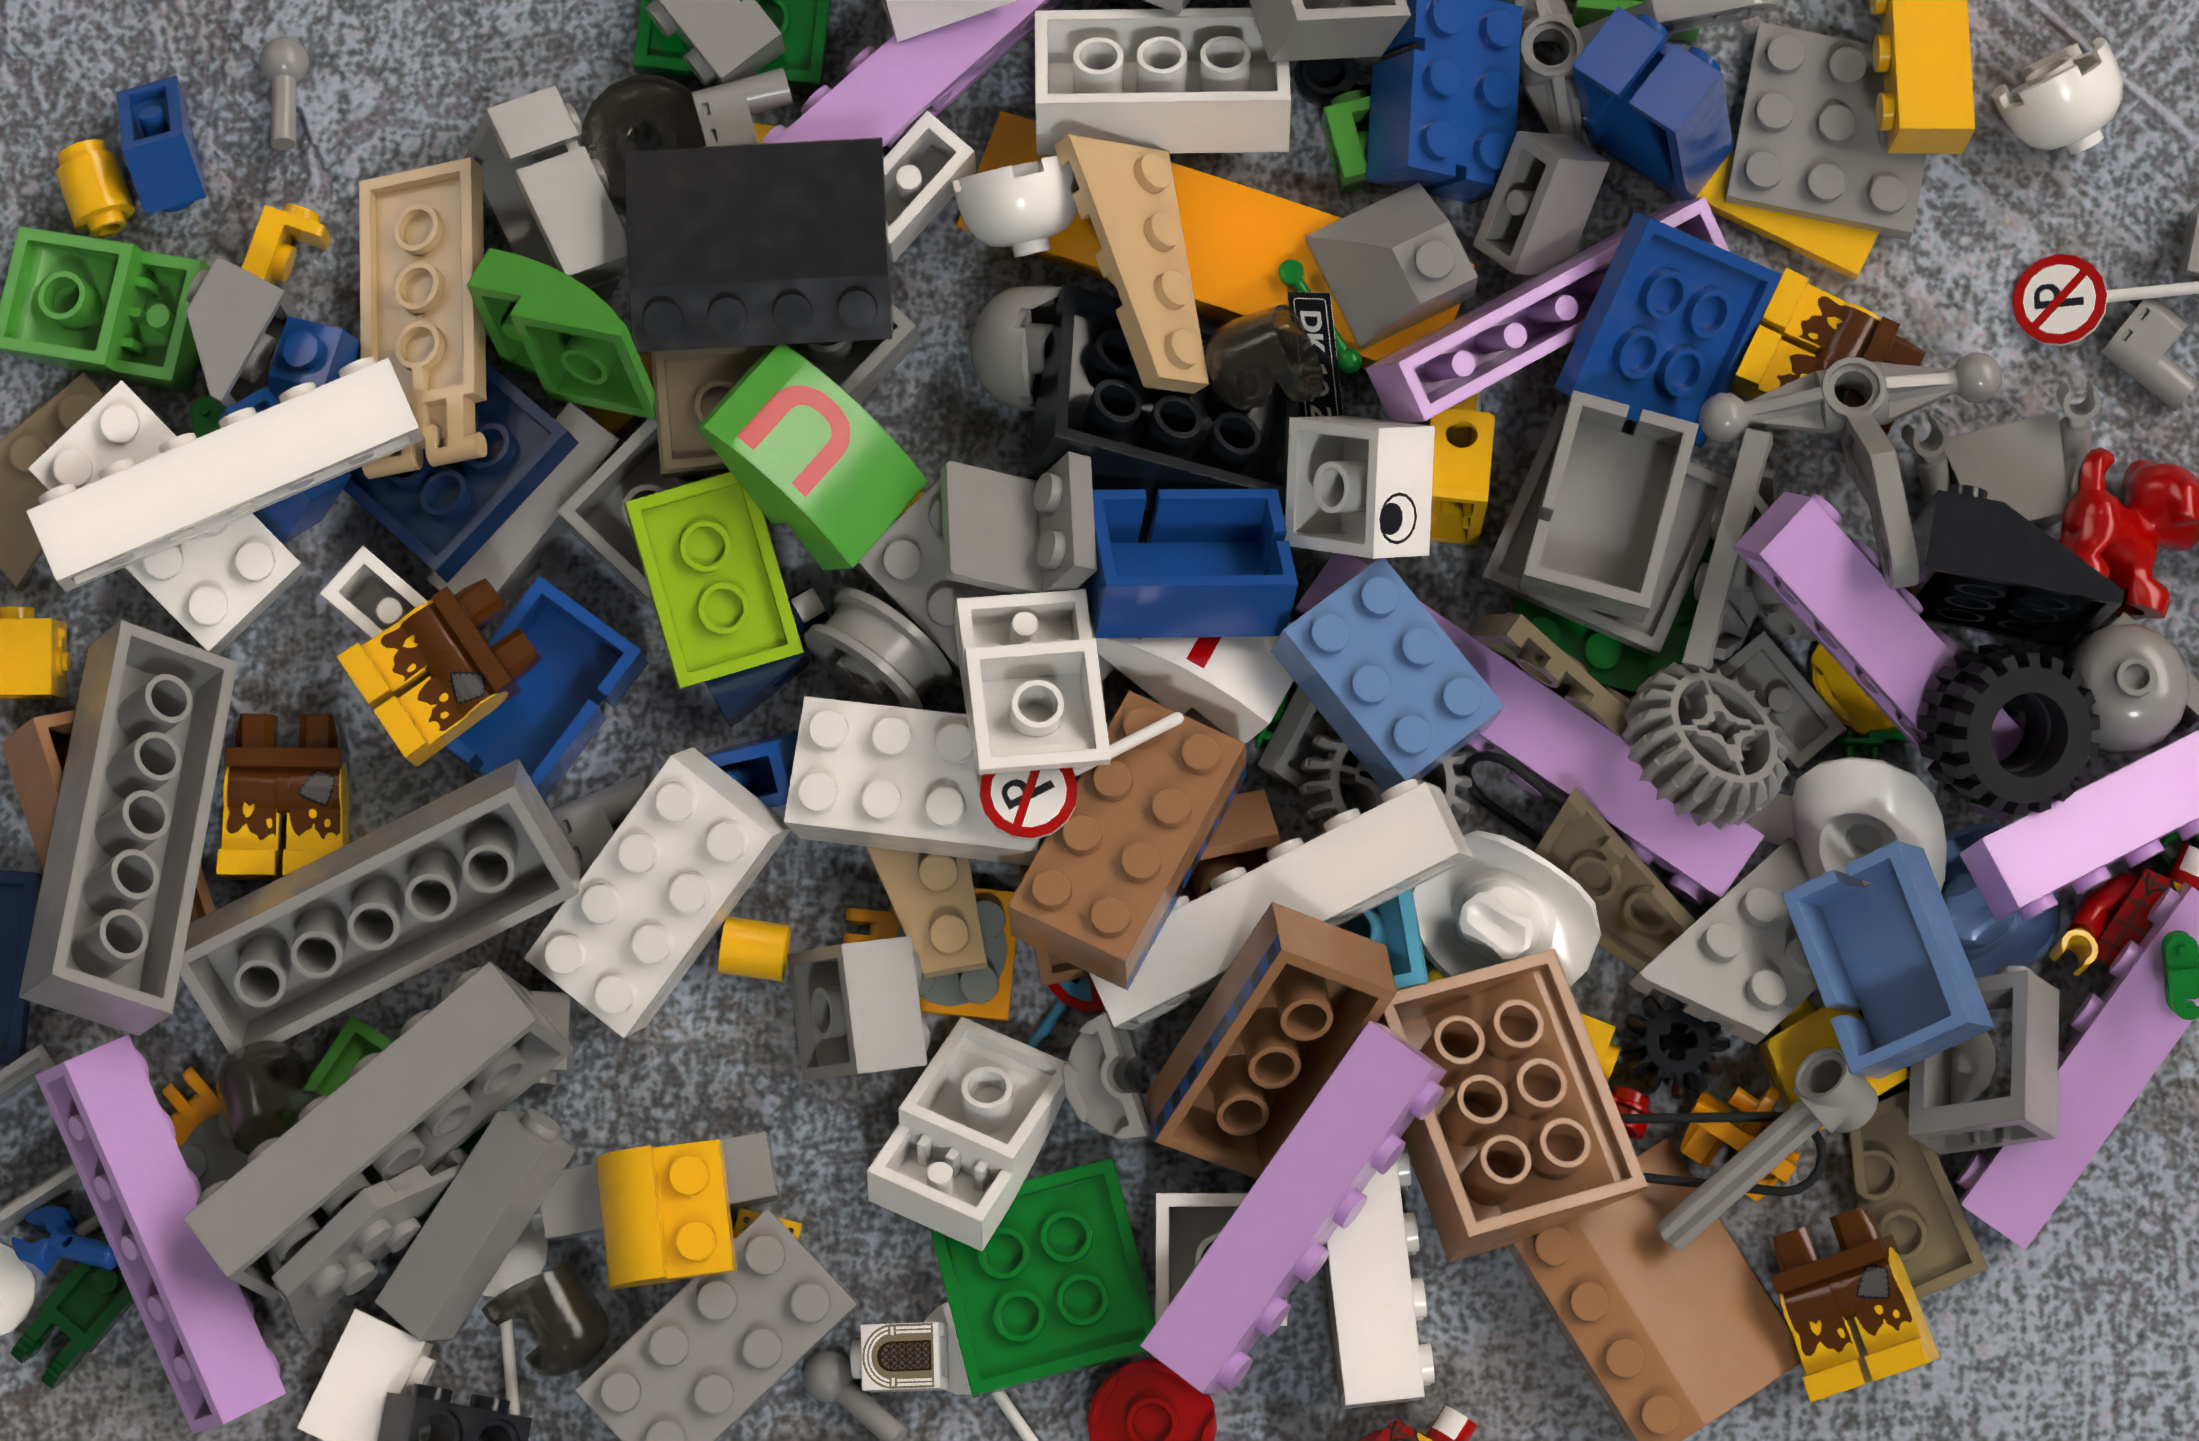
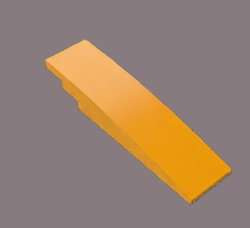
[956,111,1475,369]

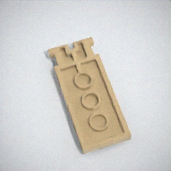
[359,157,487,479]

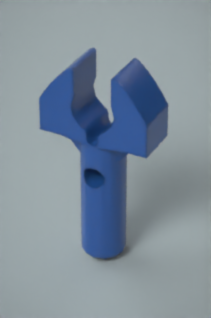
[11,1205,118,1276]

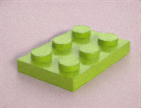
[624,472,804,689]

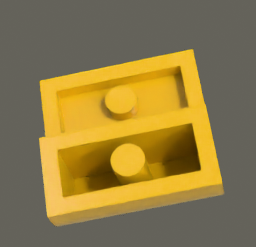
[595,1139,737,1290]

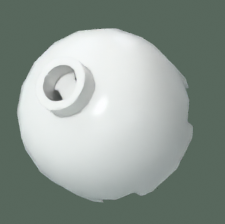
[1991,37,2123,155]
[952,155,1080,258]

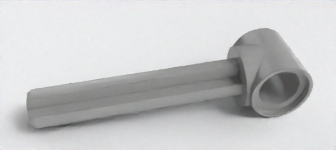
[1656,1048,1878,1251]

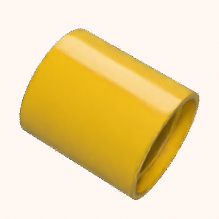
[718,916,791,982]

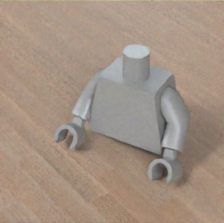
[1901,381,2101,528]

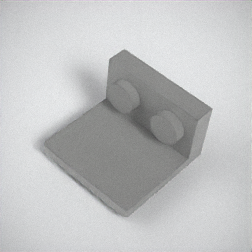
[940,451,1097,594]

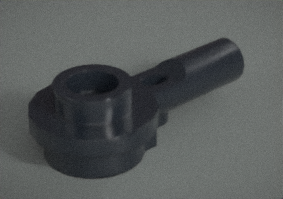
[1293,58,1372,107]

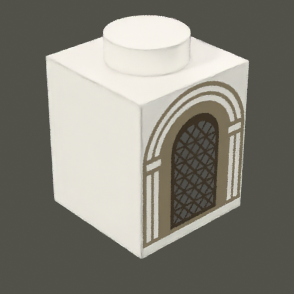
[850,1322,949,1393]

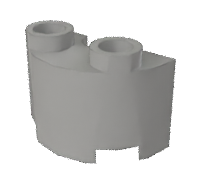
[1062,1012,1153,1140]

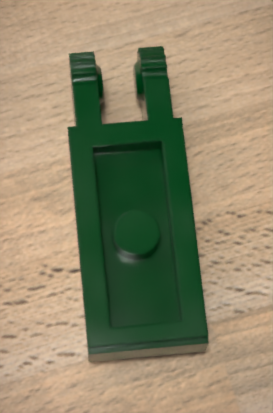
[10,1232,134,1390]

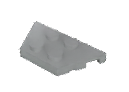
[1682,428,1778,670]
[1630,837,1818,1045]
[271,1148,468,1333]

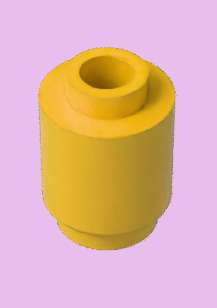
[55,139,135,238]

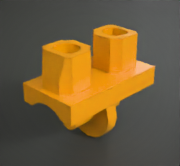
[1679,1085,1801,1202]

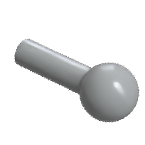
[259,37,309,150]
[803,1351,908,1441]

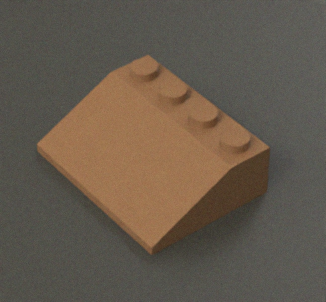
[1377,949,1648,1262]
[1507,1138,1802,1441]

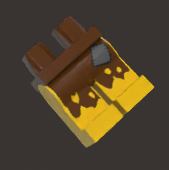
[1730,267,1926,436]
[336,578,542,767]
[216,713,350,881]
[1771,1205,1940,1403]

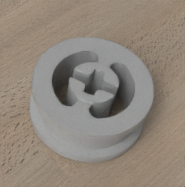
[804,587,952,709]

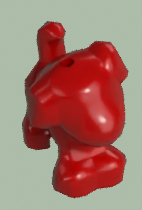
[2058,448,2199,620]

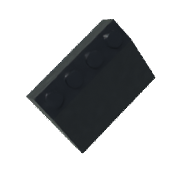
[624,137,894,352]
[1028,284,1299,516]
[1904,484,2124,650]

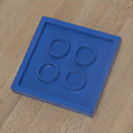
[1554,211,1782,448]

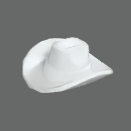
[1792,757,1947,891]
[1413,830,1601,987]

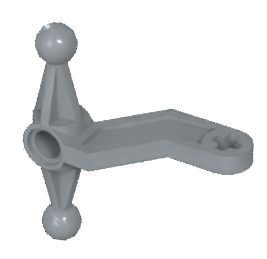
[1513,0,1776,142]
[1699,352,2002,590]

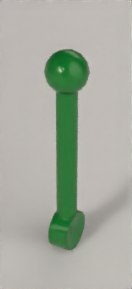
[1279,259,1362,374]

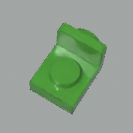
[1320,90,1371,195]

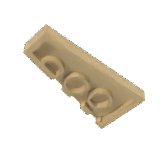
[1054,134,1209,394]
[866,847,988,979]

